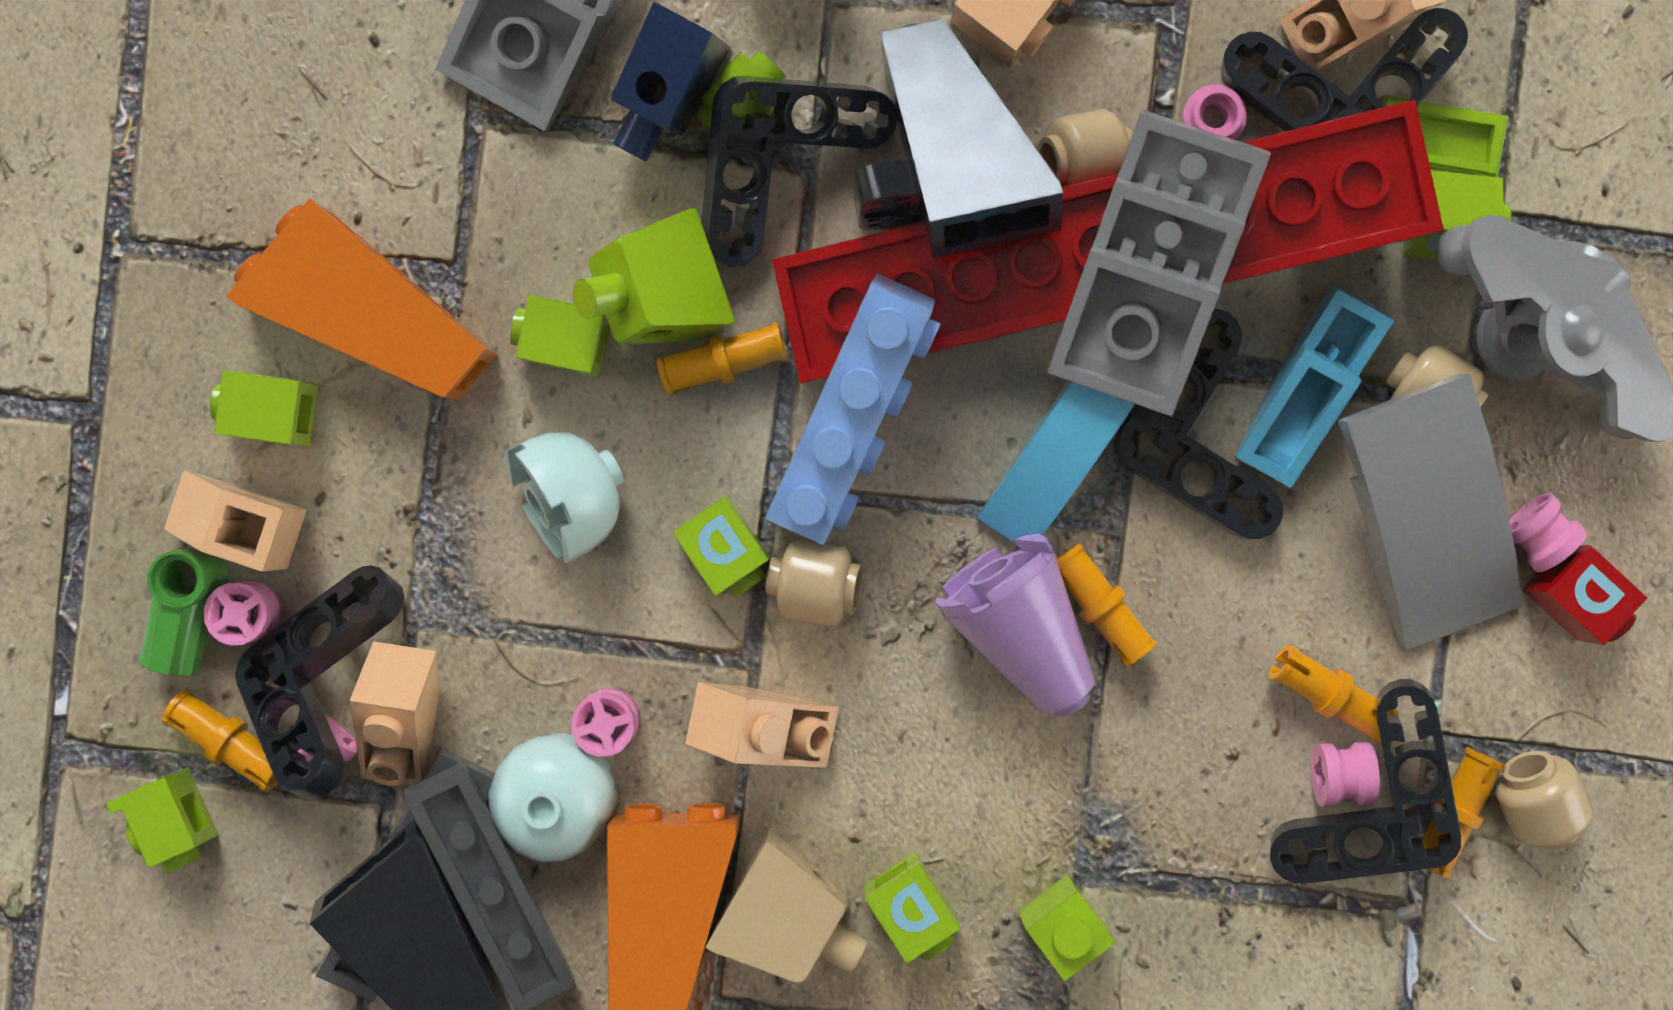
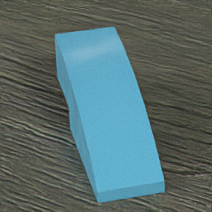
[1235,281,1395,488]
[976,380,1135,545]

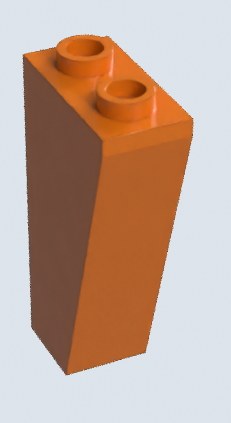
[226,198,498,402]
[607,803,740,1010]

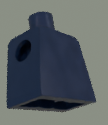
[611,1,731,162]

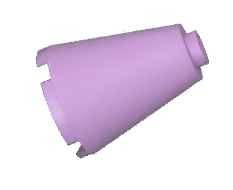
[935,534,1095,716]

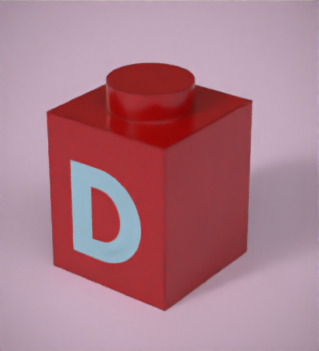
[1522,545,1648,645]

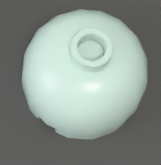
[504,433,624,563]
[488,733,617,862]

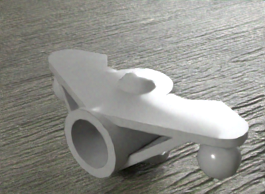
[1436,215,1673,442]

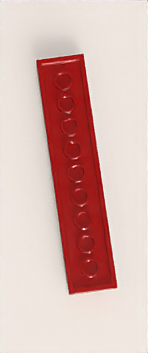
[772,100,1444,384]

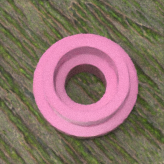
[1182,84,1247,140]

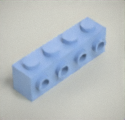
[765,273,940,546]

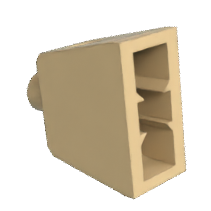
[705,830,868,984]

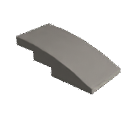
[435,0,623,131]
[1047,110,1270,416]
[1338,373,1522,651]

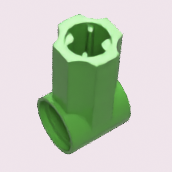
[139,547,228,676]

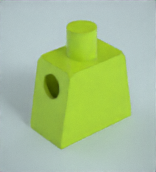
[573,207,736,344]

